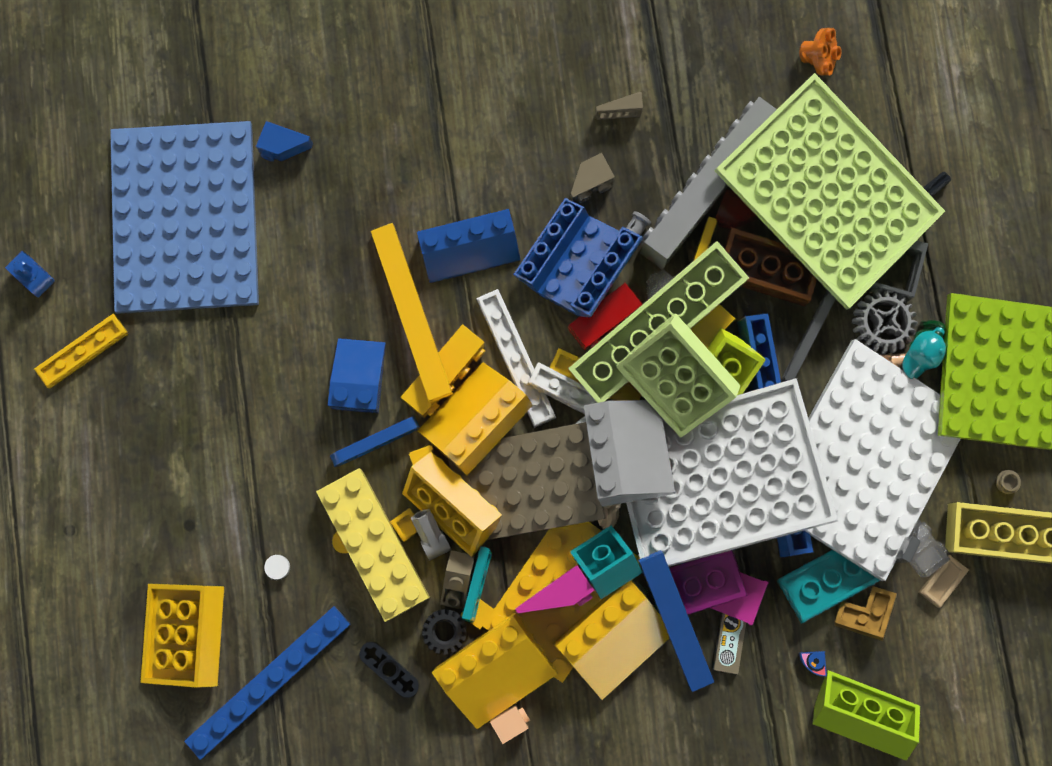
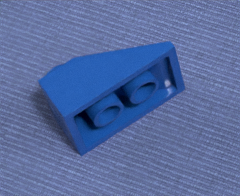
[328,338,386,413]

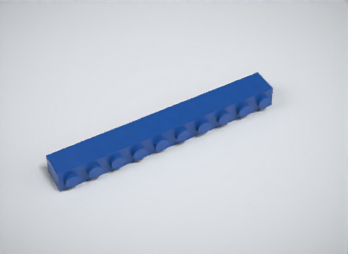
[737,314,813,557]

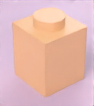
[490,705,530,744]

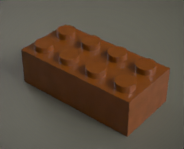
[724,228,817,307]

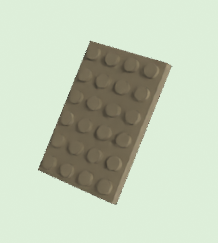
[448,422,605,540]

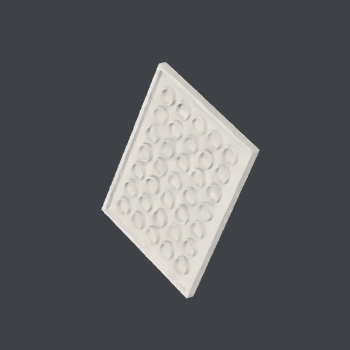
[804,339,960,581]
[626,378,838,567]

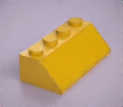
[402,452,502,557]

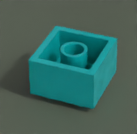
[570,525,643,599]

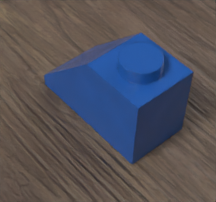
[256,121,313,161]

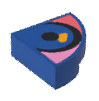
[799,651,827,676]

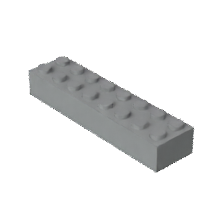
[640,97,777,270]

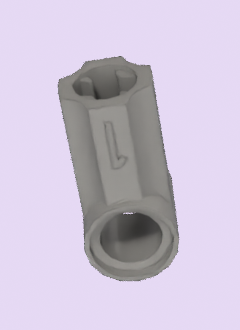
[411,509,451,561]

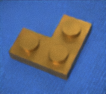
[834,586,897,641]

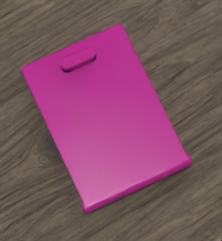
[711,573,768,625]

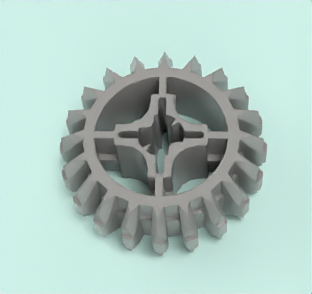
[852,290,918,354]

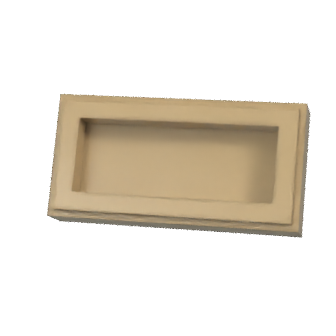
[918,555,969,608]

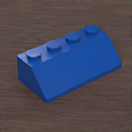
[417,209,521,283]

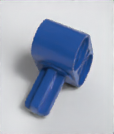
[5,251,55,298]

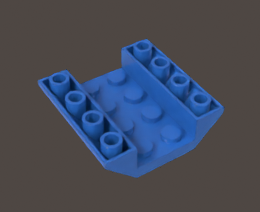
[514,198,643,317]

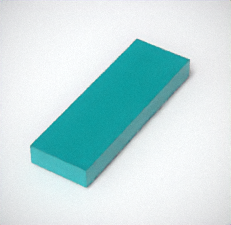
[462,546,492,623]

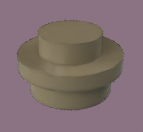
[996,470,1021,494]

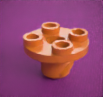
[799,28,841,76]

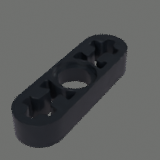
[360,642,419,698]

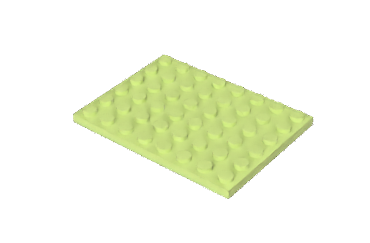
[714,73,945,310]

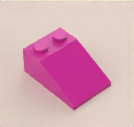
[515,565,594,613]

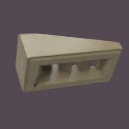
[595,92,643,120]

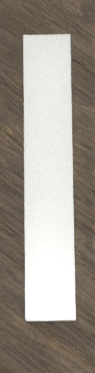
[476,289,556,428]

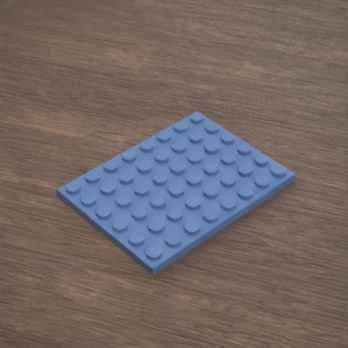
[111,121,259,314]

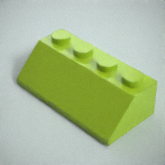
[813,670,920,760]

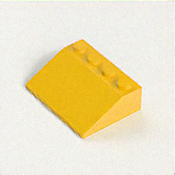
[418,362,533,475]
[553,580,669,700]
[141,584,224,687]
[432,612,558,729]

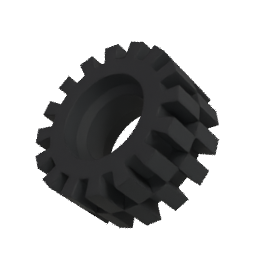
[422,609,467,654]

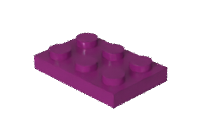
[669,550,748,615]

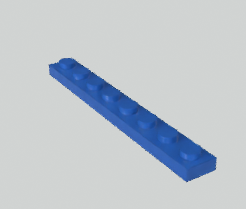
[184,606,351,760]

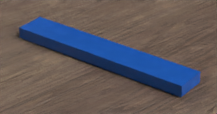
[638,550,714,692]

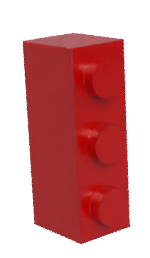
[568,283,643,351]

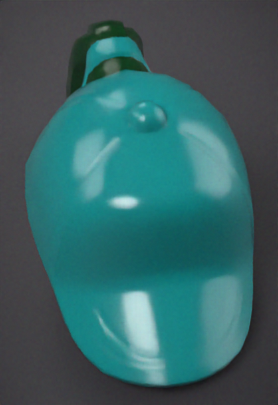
[902,320,946,379]

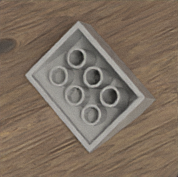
[584,400,675,507]

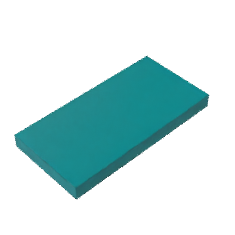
[777,550,880,624]

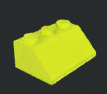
[707,328,766,395]

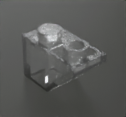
[909,520,950,577]

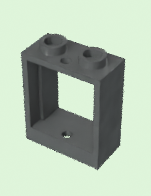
[868,241,928,303]

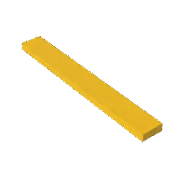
[371,223,453,403]

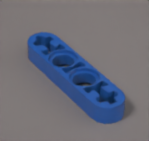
[330,417,420,467]

